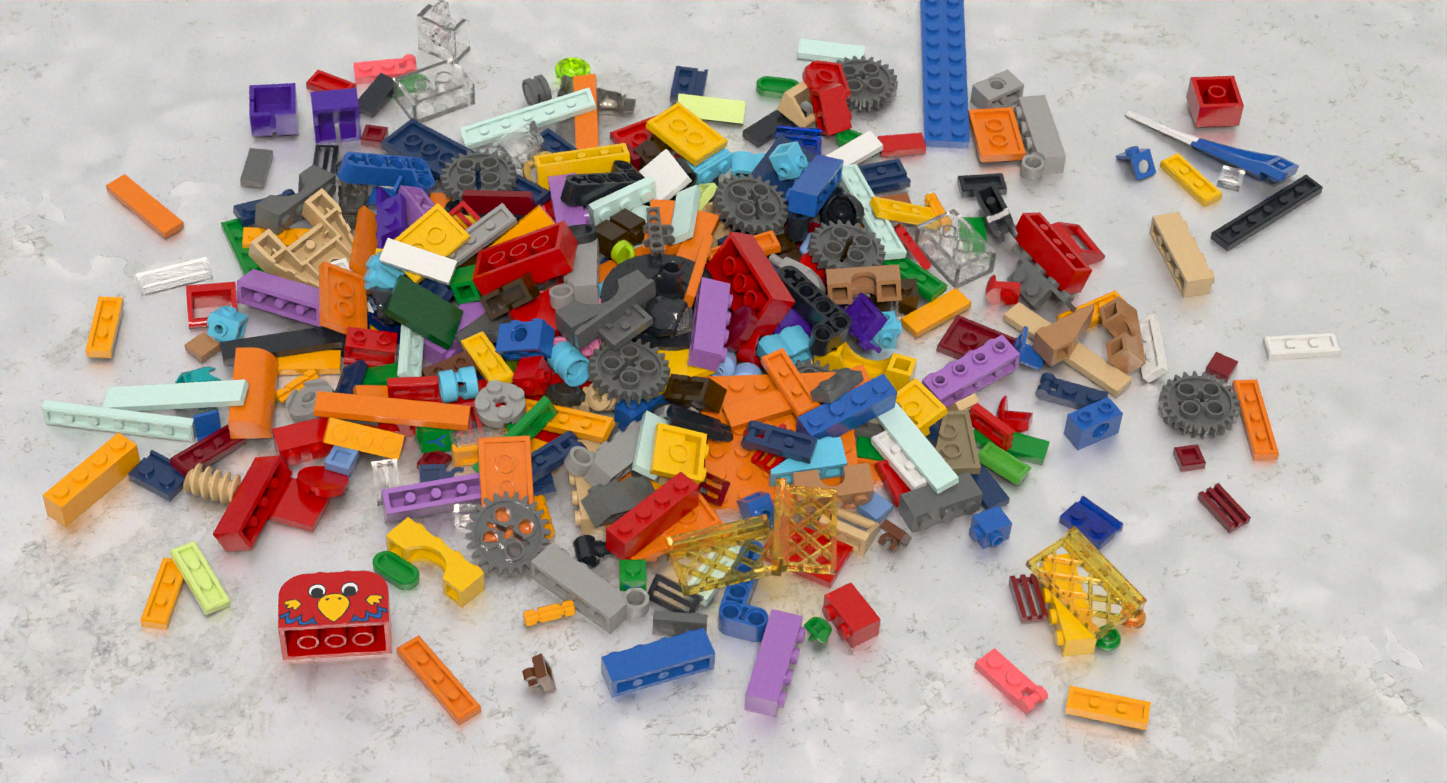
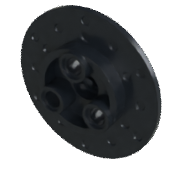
[600,254,730,351]

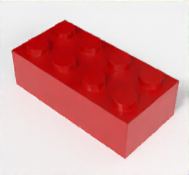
[472,220,578,296]
[706,232,795,337]

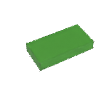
[978,441,1032,486]

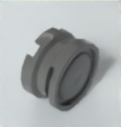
[522,74,552,106]

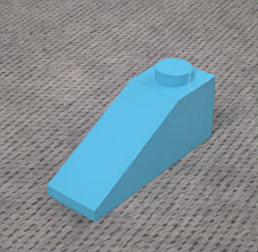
[769,437,847,487]

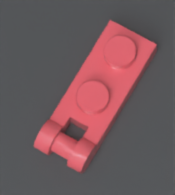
[353,54,418,84]
[974,648,1048,714]

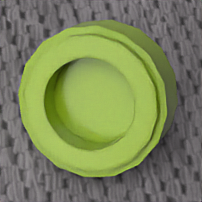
[611,240,635,264]

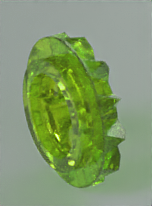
[555,57,591,85]

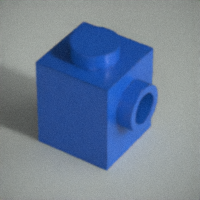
[737,491,779,534]
[969,505,1012,549]

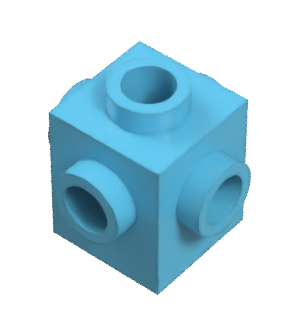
[769,141,809,181]
[207,306,249,342]
[873,311,902,350]

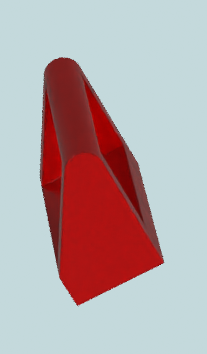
[1051,222,1105,266]
[186,282,238,329]

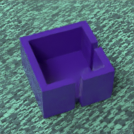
[249,83,298,137]
[310,88,362,145]

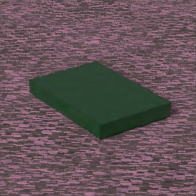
[384,274,464,351]

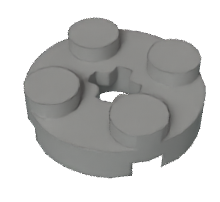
[285,379,335,423]
[475,380,526,428]

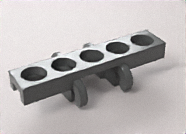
[642,207,675,256]

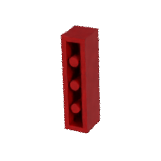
[1012,212,1092,294]
[213,455,292,552]
[606,471,699,560]

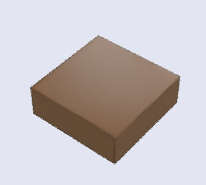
[184,332,221,363]

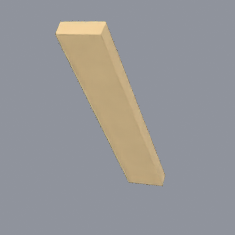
[1003,302,1132,397]

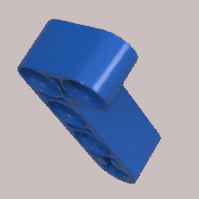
[337,152,435,196]
[718,540,768,643]

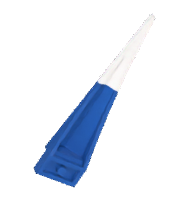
[1125,110,1299,182]

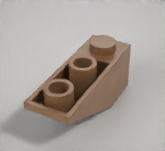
[1033,304,1095,367]

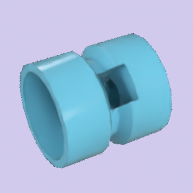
[547,341,589,387]
[437,366,479,403]

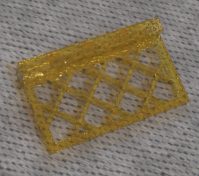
[771,478,838,576]
[666,514,786,596]
[1025,526,1147,640]

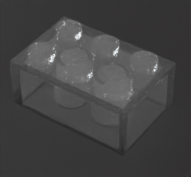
[393,57,475,123]
[914,209,996,289]

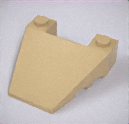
[248,188,354,288]

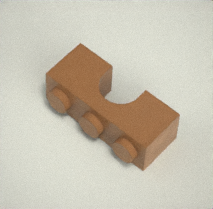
[826,265,902,305]
[1100,296,1146,375]
[790,463,875,512]

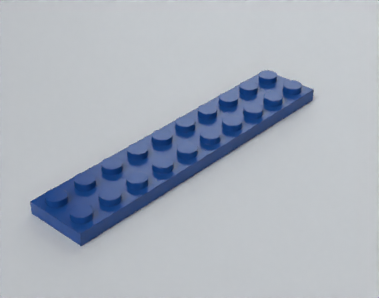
[920,0,970,149]

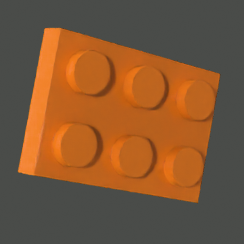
[968,107,1026,163]
[319,261,367,335]

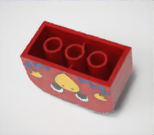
[278,570,392,660]

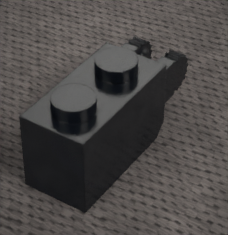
[973,181,1018,244]

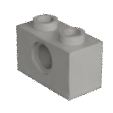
[970,69,1024,109]

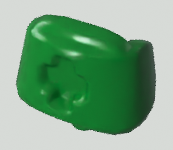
[804,617,832,644]

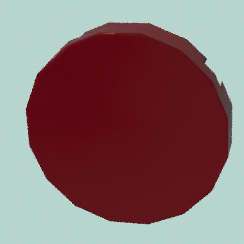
[724,305,758,353]

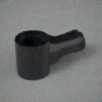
[573,535,616,569]

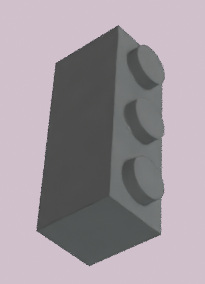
[898,472,983,533]
[581,475,655,528]

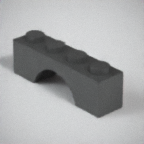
[255,165,336,235]
[555,270,649,346]

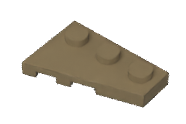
[935,410,981,475]

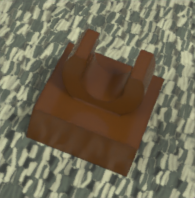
[878,519,912,553]
[522,653,556,693]

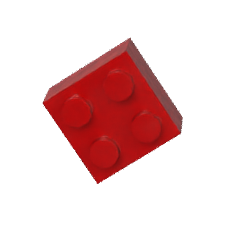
[1186,76,1244,127]

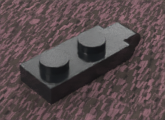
[666,404,734,442]

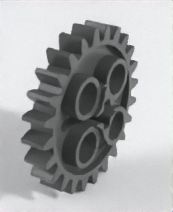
[837,55,898,111]
[440,149,517,203]
[713,173,789,236]
[807,220,886,274]
[587,339,670,405]
[1158,371,1240,439]
[465,491,551,577]

